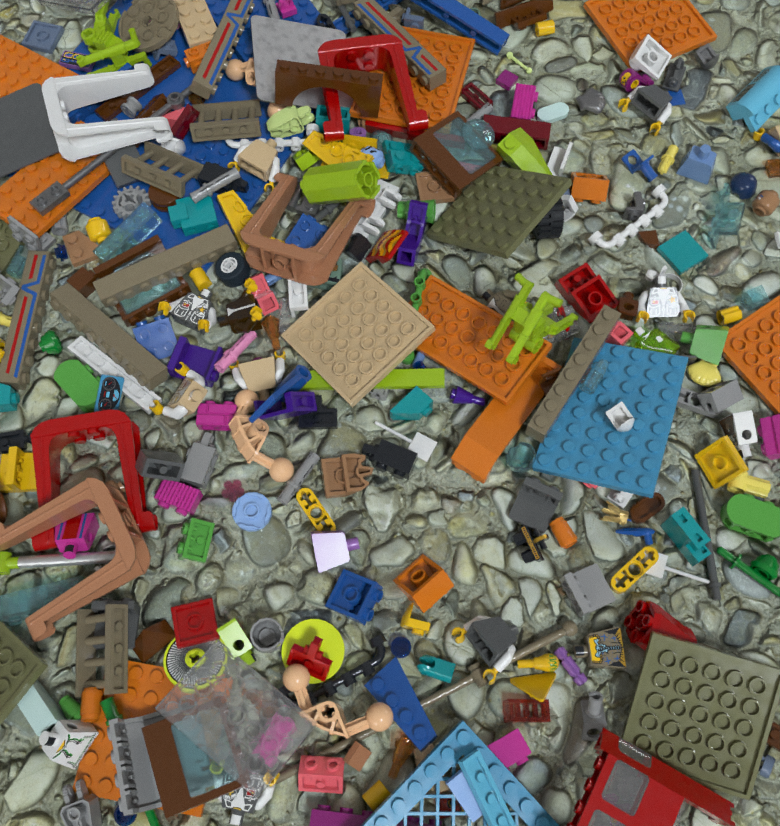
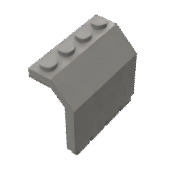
[107,703,214,816]

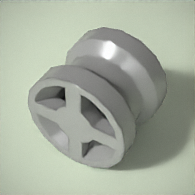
[120,96,142,118]

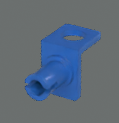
[621,149,658,182]

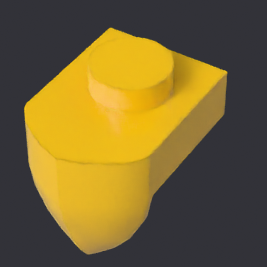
[400,603,431,636]

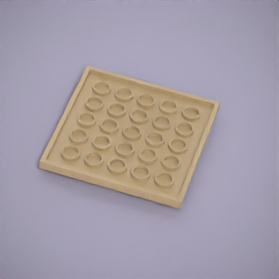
[281,262,436,408]

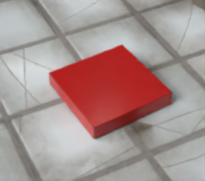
[171,598,220,649]

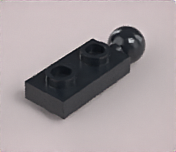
[0,429,33,454]

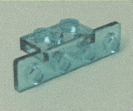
[708,183,745,249]

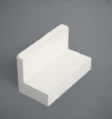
[547,142,573,177]
[288,279,309,318]

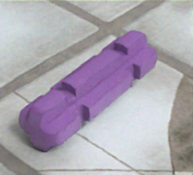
[554,646,588,686]

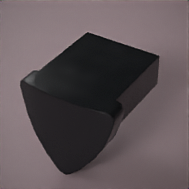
[345,233,372,262]

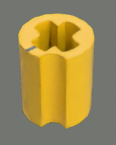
[535,19,555,37]
[189,267,212,291]
[716,305,742,325]
[362,779,391,811]

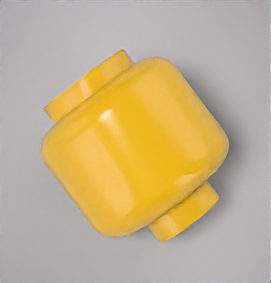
[85,217,112,245]

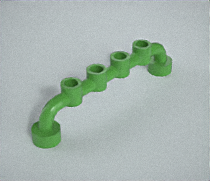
[402,268,432,365]

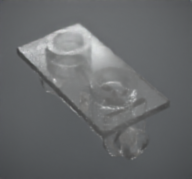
[657,321,696,341]

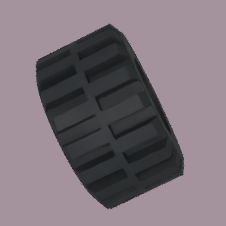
[533,198,564,239]

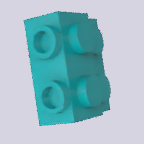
[382,140,424,176]

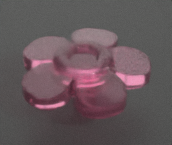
[222,480,245,502]

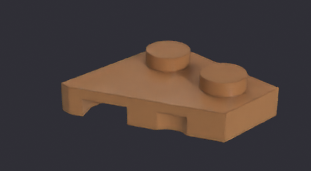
[62,230,107,268]

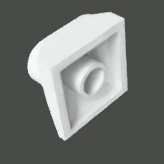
[629,34,672,80]

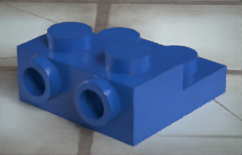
[325,569,383,626]

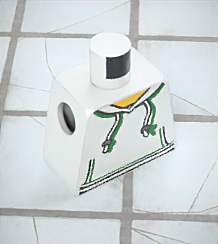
[39,720,99,769]

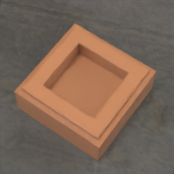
[343,741,372,772]

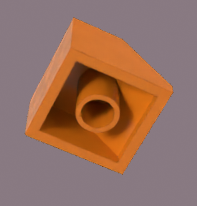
[570,171,610,204]
[393,554,454,613]

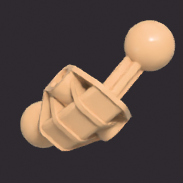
[225,57,287,118]
[228,389,294,482]
[282,664,394,739]

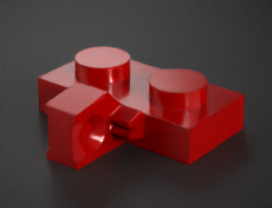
[286,636,333,682]

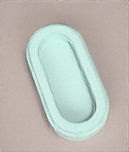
[537,102,569,123]

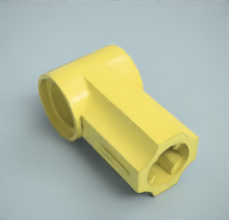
[727,472,771,499]

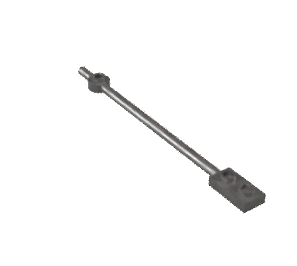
[29,85,193,216]

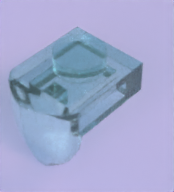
[740,285,770,311]

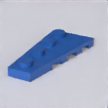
[364,656,438,753]

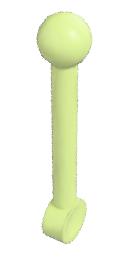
[506,52,532,74]

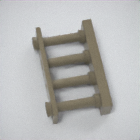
[190,99,262,142]
[121,141,204,198]
[75,604,128,697]

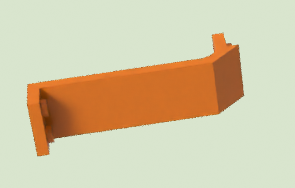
[451,357,562,484]

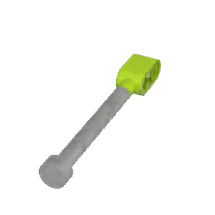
[0,548,116,576]

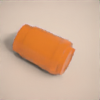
[549,517,578,549]
[80,687,103,723]

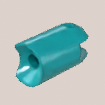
[417,655,456,683]

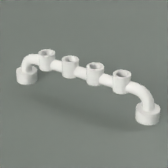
[224,123,319,152]
[588,184,668,249]

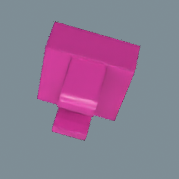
[275,0,297,19]

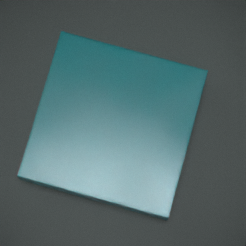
[657,230,709,276]

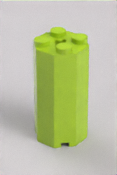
[300,160,380,205]

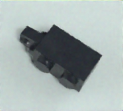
[197,162,249,194]
[361,439,418,480]

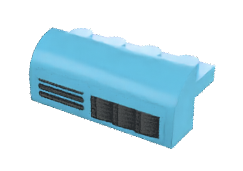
[726,65,780,133]

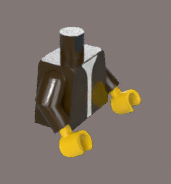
[217,278,263,334]

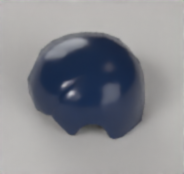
[729,172,757,200]

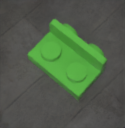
[176,518,215,564]

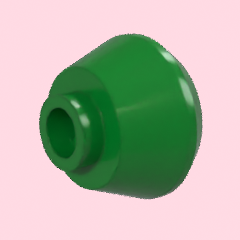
[38,330,63,354]
[750,554,779,581]

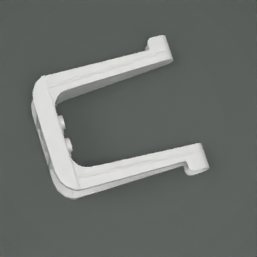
[42,63,173,162]

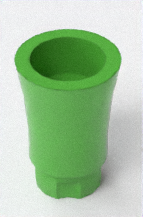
[397,199,436,224]

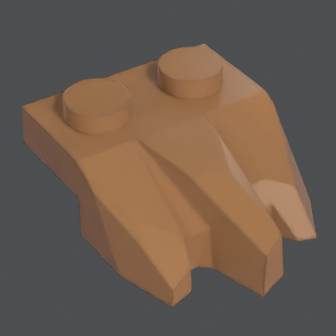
[320,453,374,499]

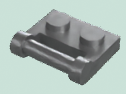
[286,178,322,217]

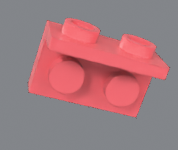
[298,755,345,794]

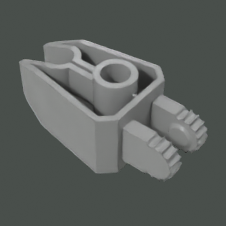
[60,779,102,826]

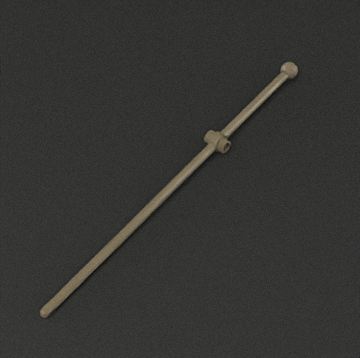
[273,620,578,784]

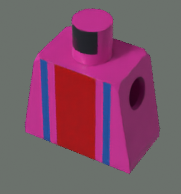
[55,513,100,559]

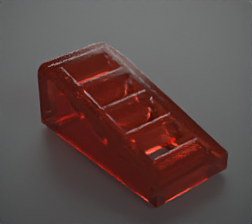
[503,699,551,723]

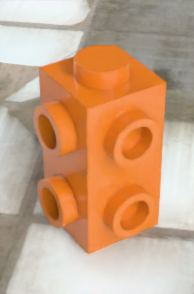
[183,41,211,74]

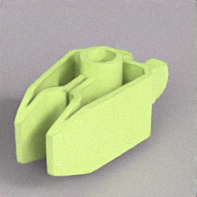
[266,105,315,138]

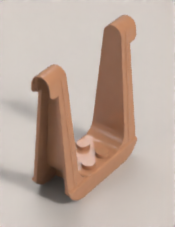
[240,172,376,286]
[0,478,151,642]

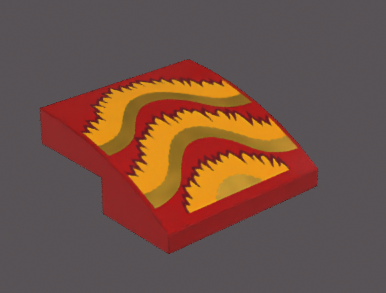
[365,229,409,264]

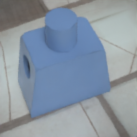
[676,144,717,185]

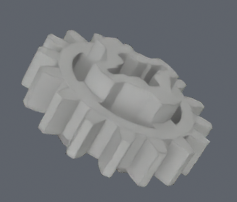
[112,185,152,222]

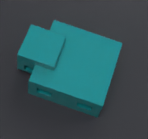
[168,196,219,236]
[660,507,712,567]

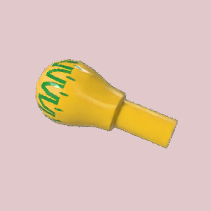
[517,653,559,672]

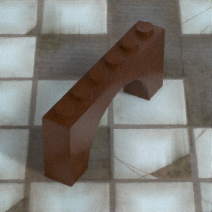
[275,59,383,118]

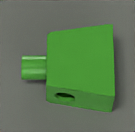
[680,325,729,365]

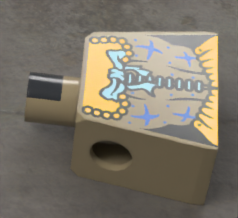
[573,627,626,671]

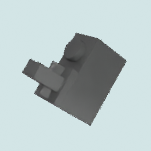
[135,449,185,482]

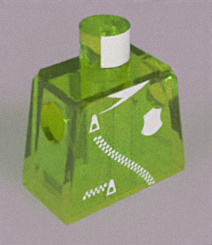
[633,326,680,355]

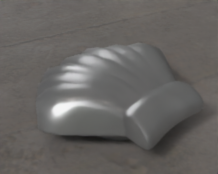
[576,87,606,114]

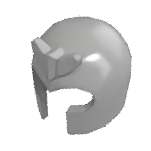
[250,618,284,653]

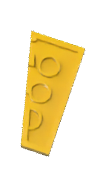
[302,130,374,165]
[217,190,254,259]

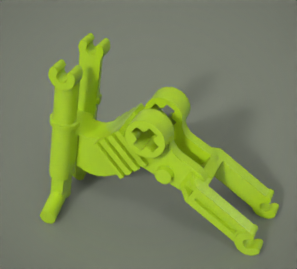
[76,0,152,75]
[484,273,578,365]

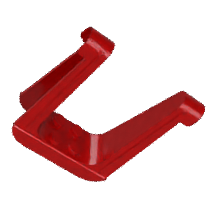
[318,34,429,142]
[30,409,158,552]

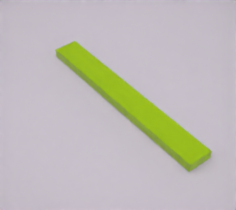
[299,368,445,391]

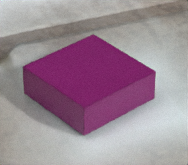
[495,69,519,91]

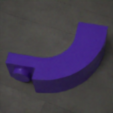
[396,199,429,267]

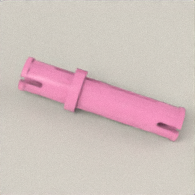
[214,331,257,373]

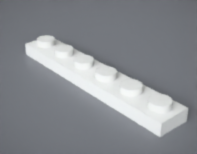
[67,336,162,414]

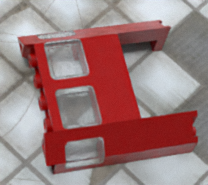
[566,727,735,826]

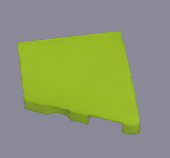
[292,146,320,172]

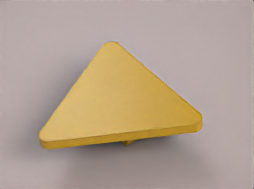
[510,672,556,702]

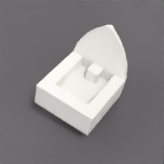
[161,137,186,155]
[561,194,579,223]
[605,401,635,432]

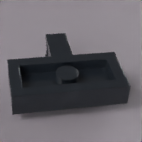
[298,395,338,430]

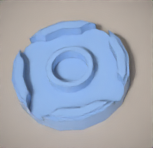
[232,492,272,532]

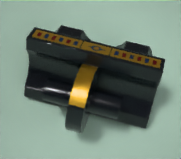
[512,525,549,564]

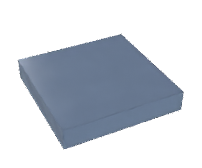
[21,20,65,54]

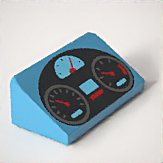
[94,374,124,412]

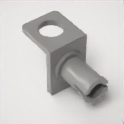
[580,691,607,741]

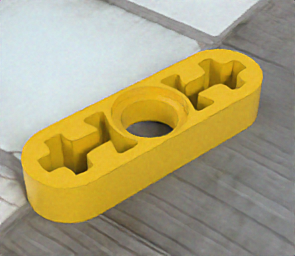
[296,488,336,531]
[610,546,659,594]

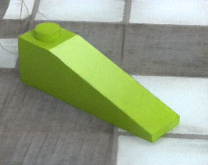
[496,127,552,175]

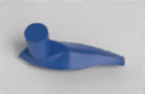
[615,528,655,545]

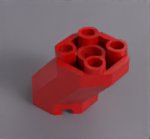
[624,600,697,651]

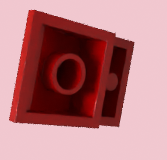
[554,262,619,324]

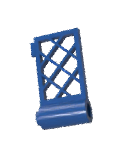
[249,365,312,423]

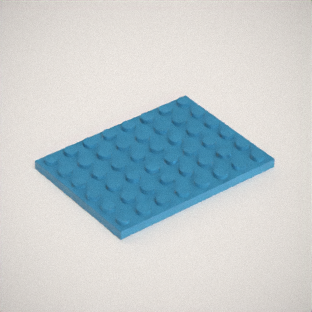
[532,337,689,498]

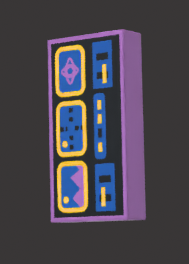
[59,51,96,72]

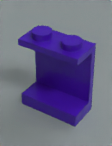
[167,336,224,388]
[254,391,317,420]

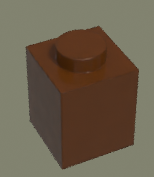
[67,267,98,298]

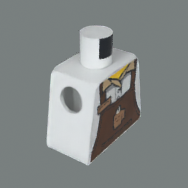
[719,410,758,458]

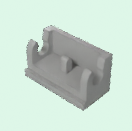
[697,379,744,413]

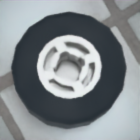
[215,252,251,288]

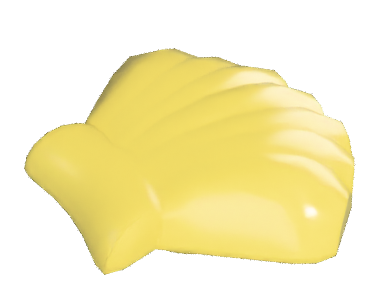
[686,359,721,387]

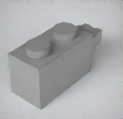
[181,432,219,490]

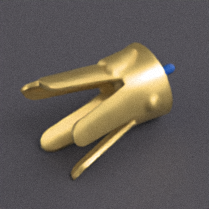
[599,501,632,526]

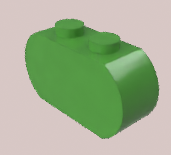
[54,360,101,413]
[720,494,780,542]

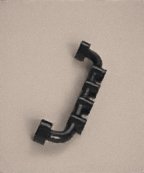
[273,633,387,708]

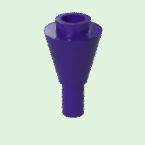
[449,385,485,406]

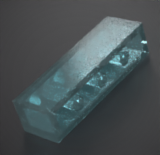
[92,201,163,263]
[0,576,90,626]

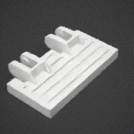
[351,179,402,239]

